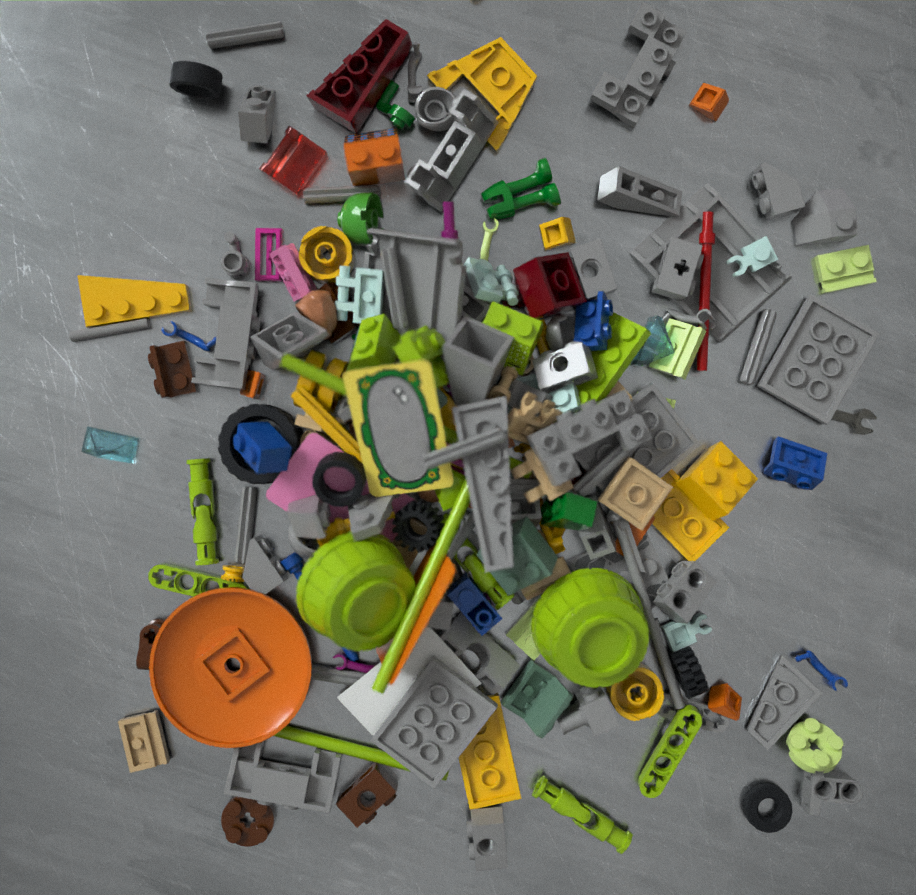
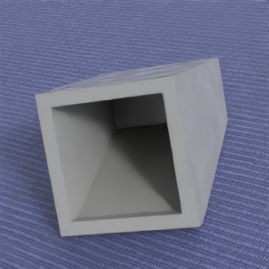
[443,315,514,406]

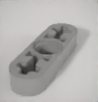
[657,691,729,733]

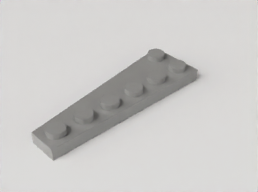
[452,396,513,572]

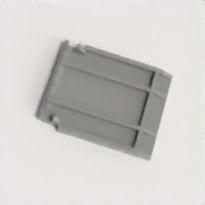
[630,183,792,343]
[359,228,466,363]

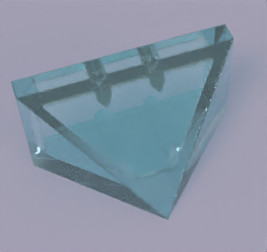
[629,316,675,367]
[81,426,139,463]

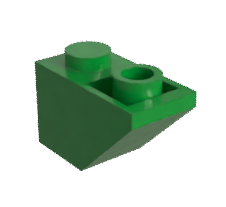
[541,492,598,531]

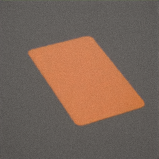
[376,542,455,685]

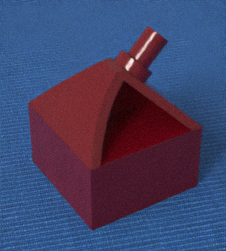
[501,252,587,319]

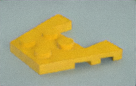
[427,37,537,152]

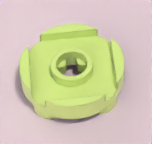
[786,718,843,773]

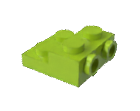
[393,325,449,390]

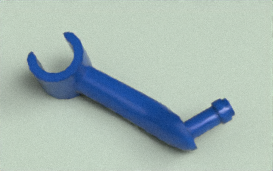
[161,321,216,351]
[795,650,848,691]

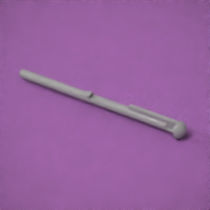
[606,510,685,709]

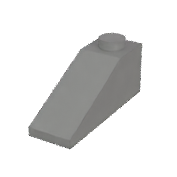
[597,166,682,217]

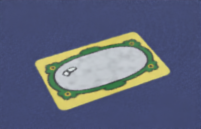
[343,360,454,497]

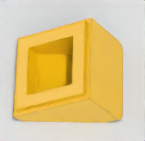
[539,217,576,250]

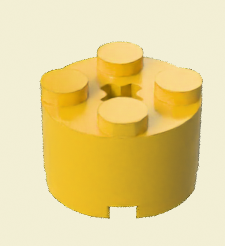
[299,226,355,285]
[606,662,664,721]

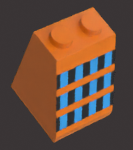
[344,127,405,186]

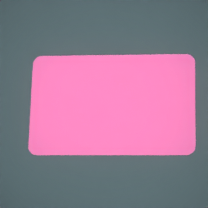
[266,433,417,542]

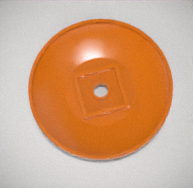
[149,587,312,748]

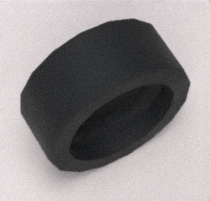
[169,61,223,99]
[312,452,366,507]

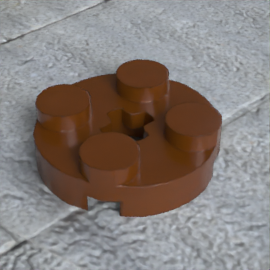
[221,796,276,847]

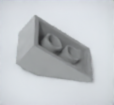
[250,312,329,371]

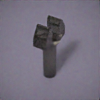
[832,408,877,435]

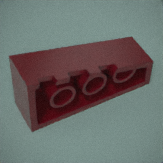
[306,19,413,134]

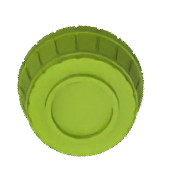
[296,532,416,651]
[531,568,649,688]

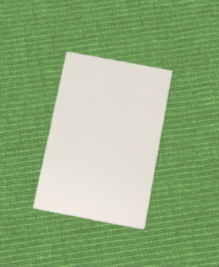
[337,627,481,735]

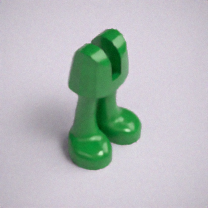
[481,158,561,219]

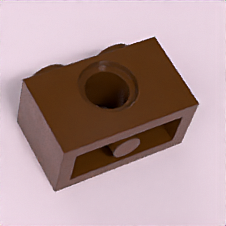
[336,763,398,828]

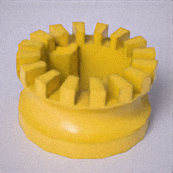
[221,565,245,582]

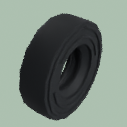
[743,783,793,833]

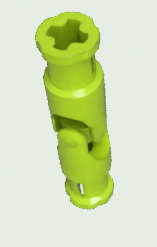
[186,458,219,565]
[440,513,515,610]
[532,775,633,854]

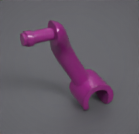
[333,652,376,673]

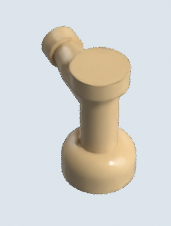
[488,366,518,404]

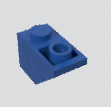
[446,573,502,636]

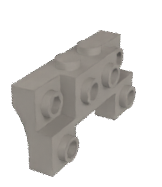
[590,2,687,128]
[405,89,498,212]
[191,278,260,390]
[526,390,652,486]
[224,741,342,813]

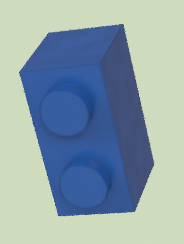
[233,421,292,474]

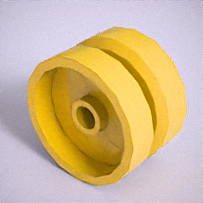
[294,350,348,415]

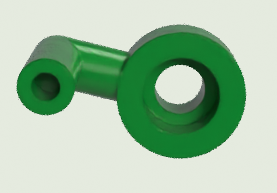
[376,81,415,130]

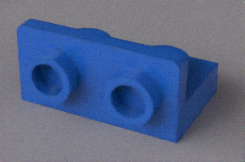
[574,291,613,351]
[763,436,828,490]

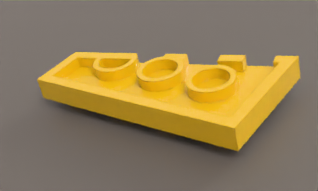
[77,275,192,328]

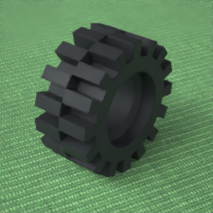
[392,500,445,553]
[669,646,709,699]

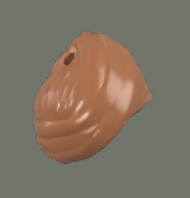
[295,290,337,339]

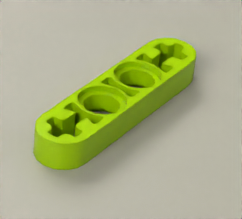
[148,563,250,597]
[638,705,702,798]

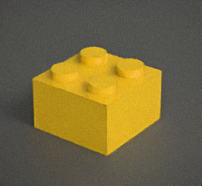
[675,441,758,521]

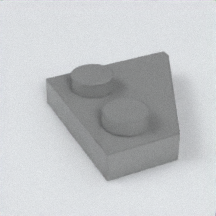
[348,493,400,542]

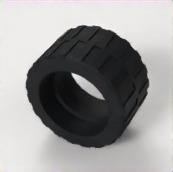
[218,404,303,484]

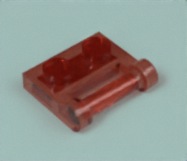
[259,126,327,197]

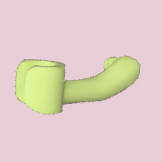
[480,218,499,261]

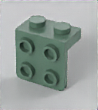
[501,660,572,738]

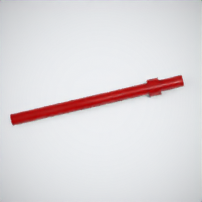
[696,211,715,371]

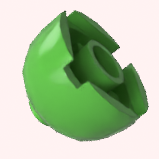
[337,192,384,246]

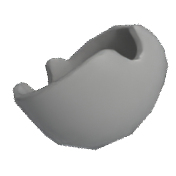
[545,313,576,351]

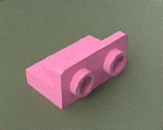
[269,243,317,302]

